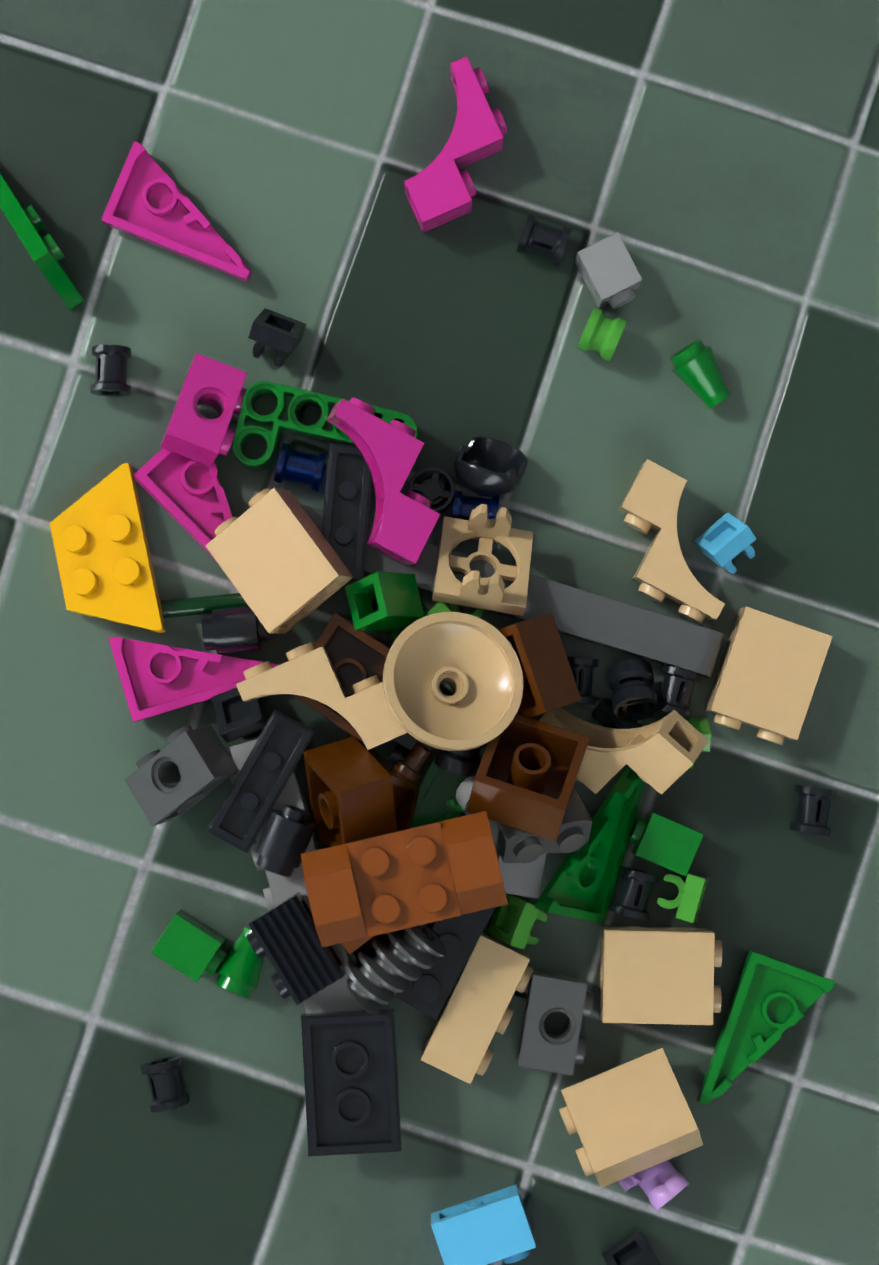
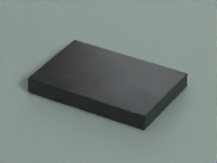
[301,1009,402,1157]

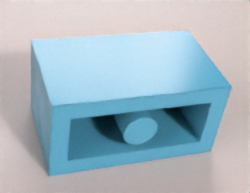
[431,1184,536,1265]

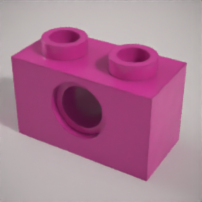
[160,353,247,466]

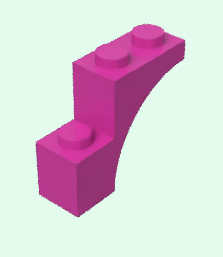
[404,56,507,233]
[327,398,440,566]

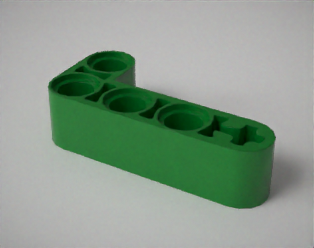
[233,381,418,471]

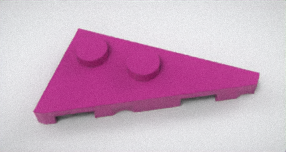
[101,141,252,283]
[134,448,233,562]
[108,637,278,722]

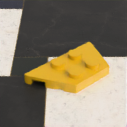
[50,463,166,633]

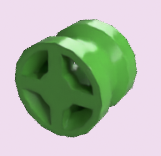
[577,306,628,362]

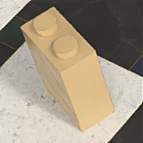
[205,488,354,634]
[705,607,833,745]
[599,926,722,1025]
[559,1048,703,1188]

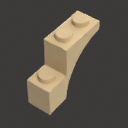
[618,459,725,624]
[236,642,407,750]
[538,707,709,794]

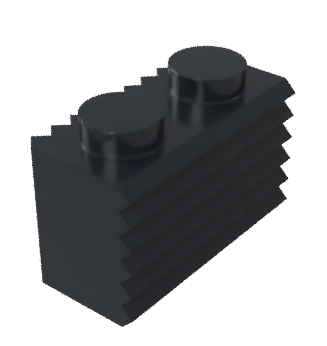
[247,892,346,1005]

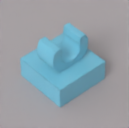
[693,512,756,574]

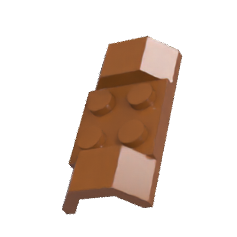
[301,811,508,947]

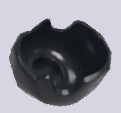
[454,437,528,497]

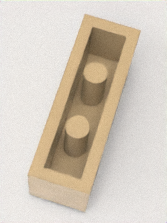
[421,932,534,1084]

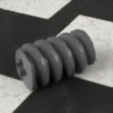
[344,924,447,1015]

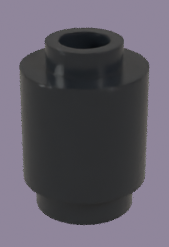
[201,606,269,654]
[256,804,315,877]

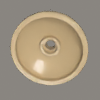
[383,612,523,751]

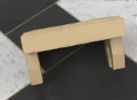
[432,504,533,616]

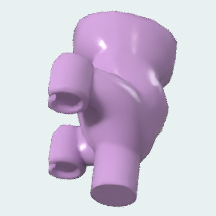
[617,1160,690,1211]

